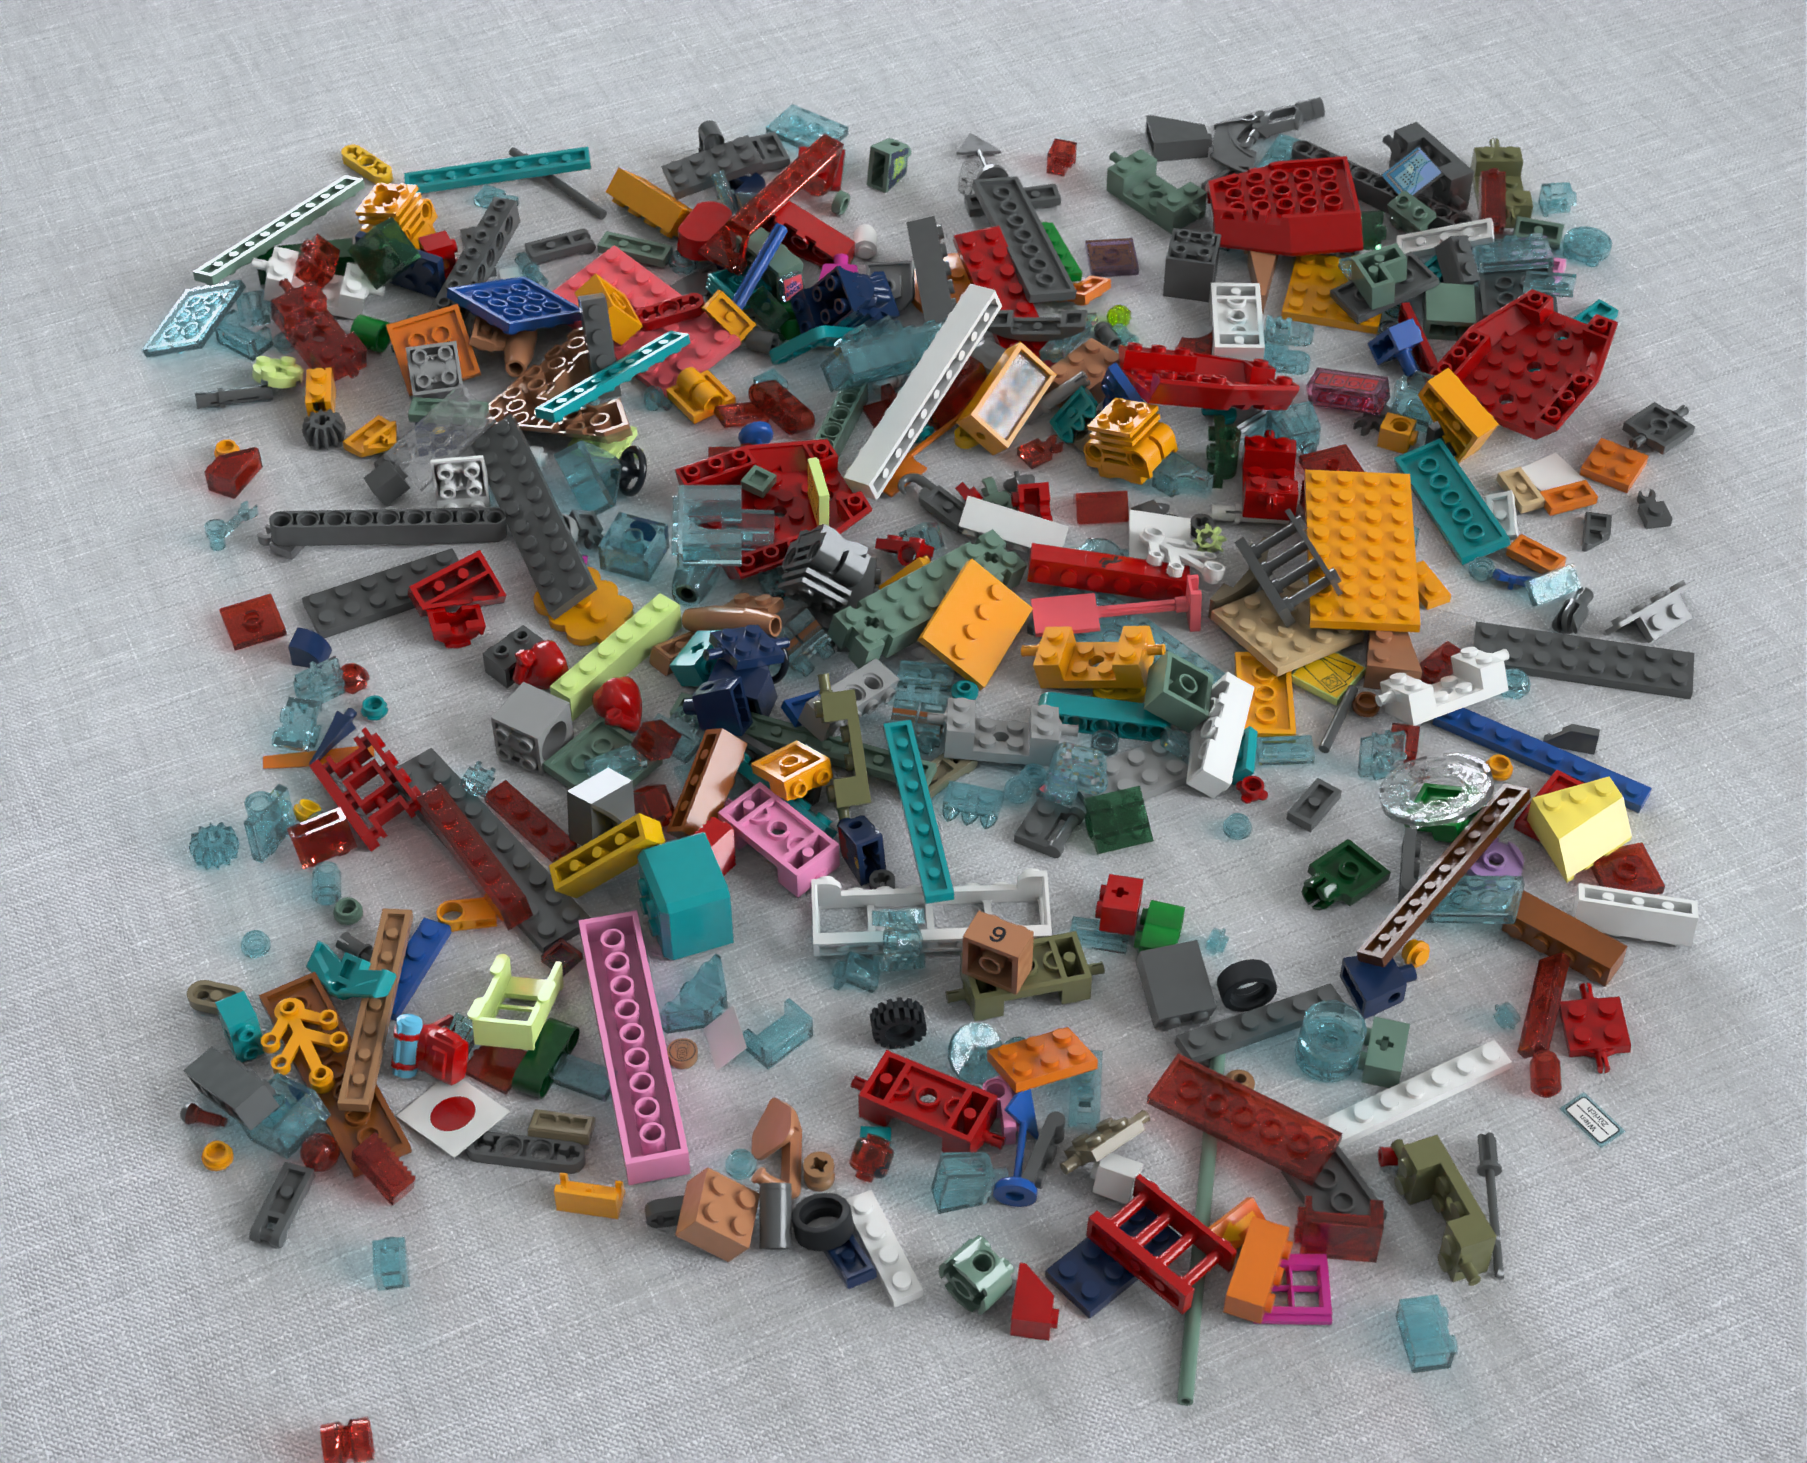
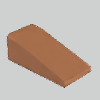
[649,631,695,676]

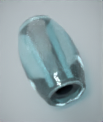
[672,545,720,608]

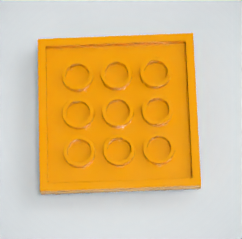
[1281,254,1382,335]

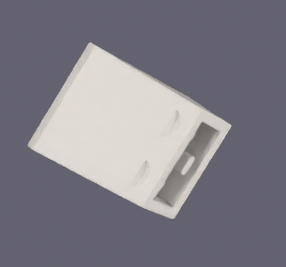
[430,455,491,508]

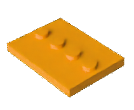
[917,558,1033,691]

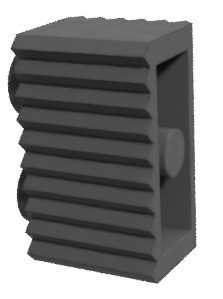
[1434,235,1481,285]

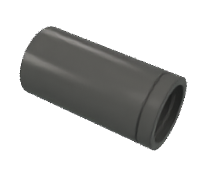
[759,1183,792,1250]

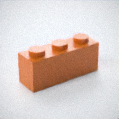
[1223,1216,1293,1324]

